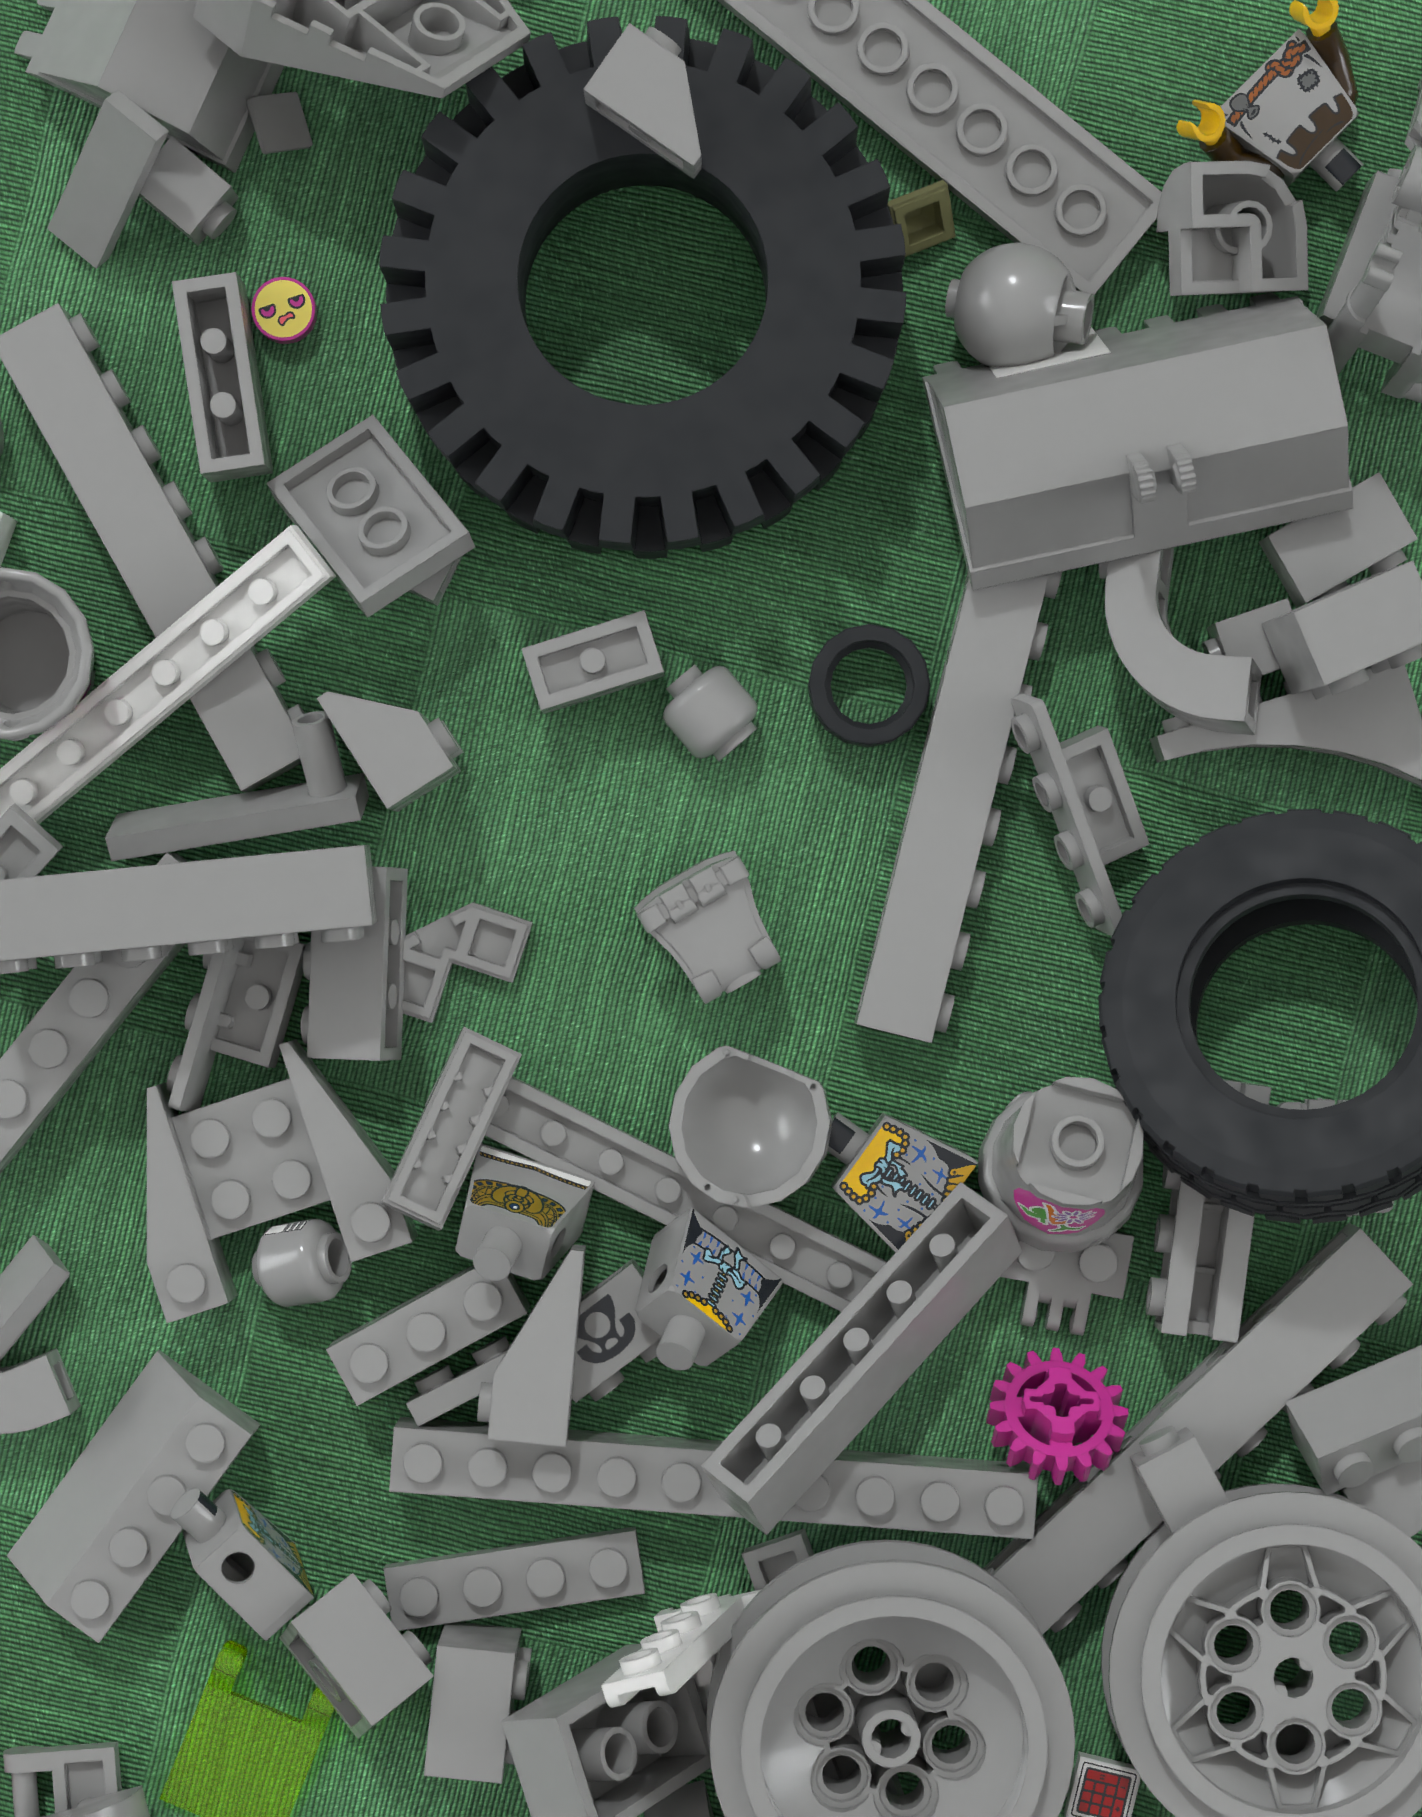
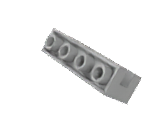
[1146,1079,1271,1343]

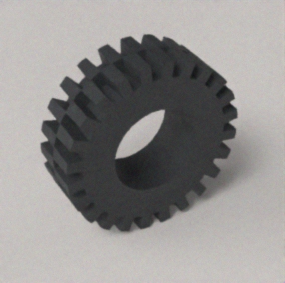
[379,16,906,559]

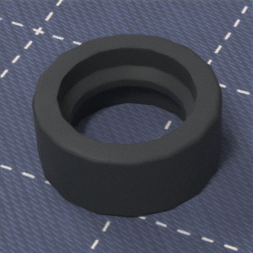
[808,624,930,747]

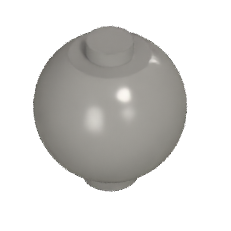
[945,243,1094,367]

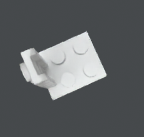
[601,1589,818,1717]

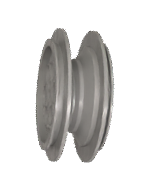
[1101,1483,1422,1817]
[706,1540,1075,1817]

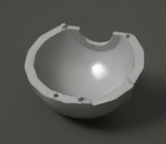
[669,1045,833,1208]

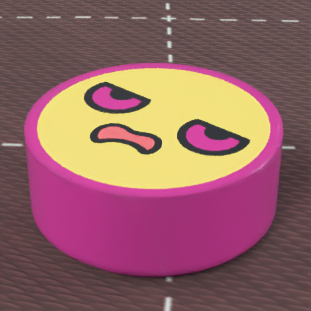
[251,277,317,344]

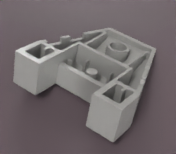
[193,0,531,98]

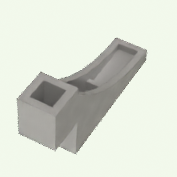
[1150,665,1422,788]

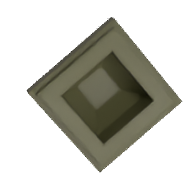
[887,180,956,257]

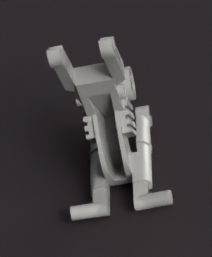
[1328,75,1422,403]

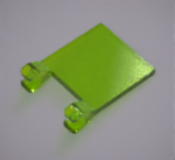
[159,1640,334,1817]

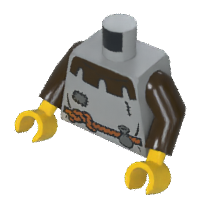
[1176,0,1364,192]

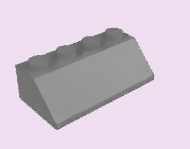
[7,1350,261,1643]

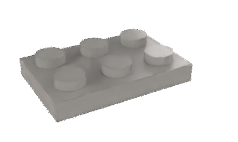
[267,414,475,618]

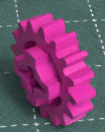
[986,1348,1129,1485]

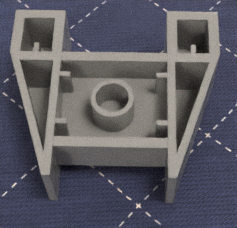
[147,1039,418,1323]

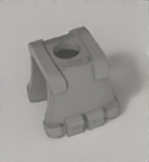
[634,850,782,1004]

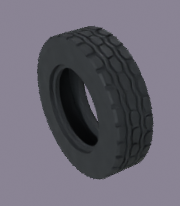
[1098,809,1422,1224]

